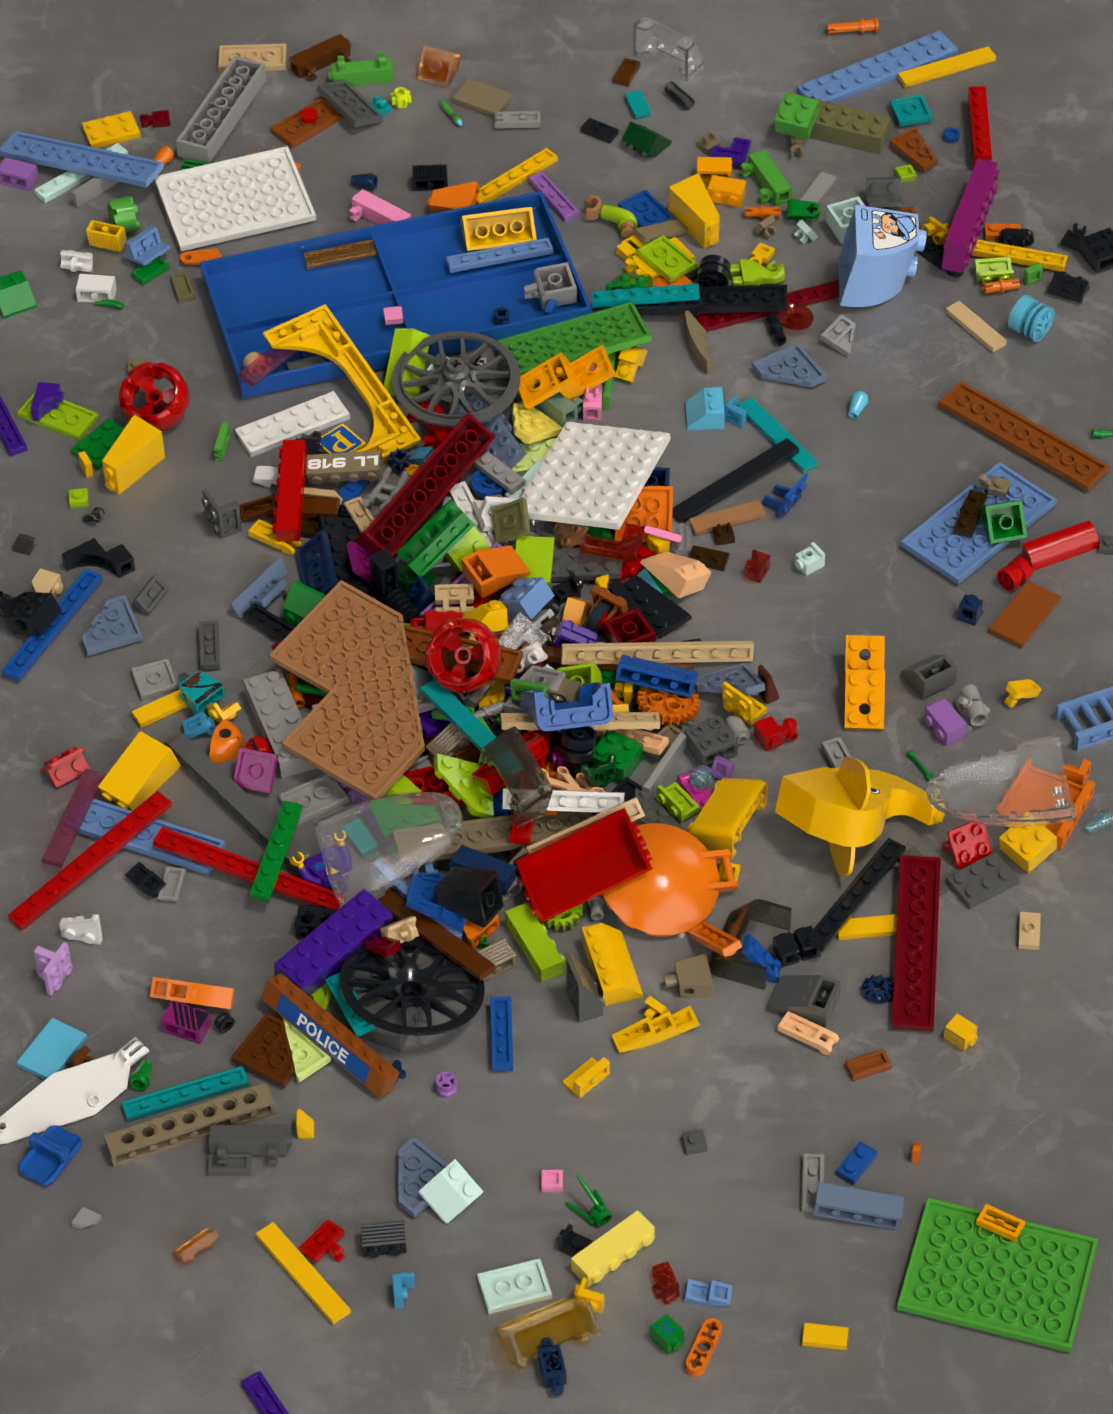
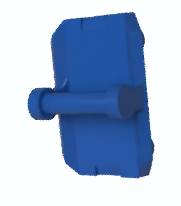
[19,1125,82,1187]

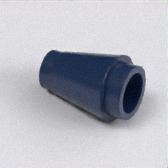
[351,173,378,190]

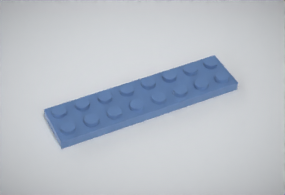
[63,795,226,876]

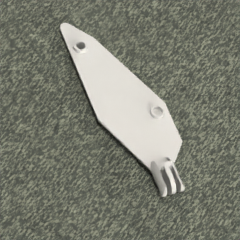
[0,1037,149,1144]

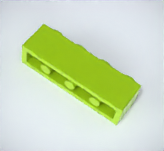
[505,903,565,982]

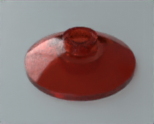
[778,304,814,330]

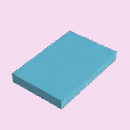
[17,1018,88,1080]

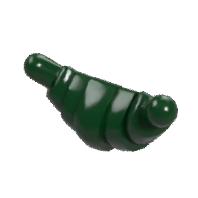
[580,753,616,788]

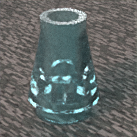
[1084,809,1113,834]

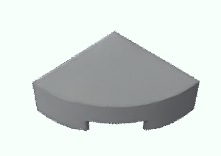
[71,1207,102,1229]

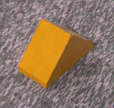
[562,597,593,626]

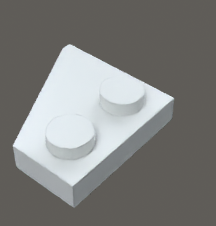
[59,914,103,945]

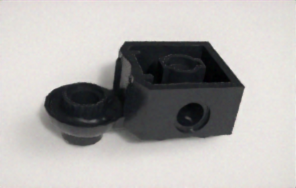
[0,591,62,636]

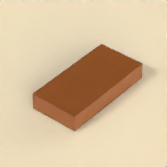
[845,1049,892,1081]

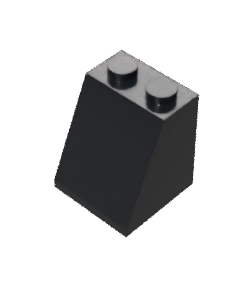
[435,866,504,927]

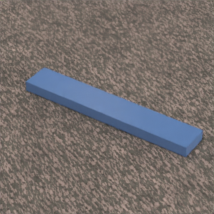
[446,238,553,273]

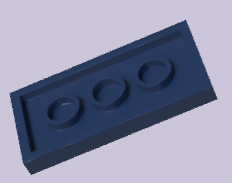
[296,530,338,595]

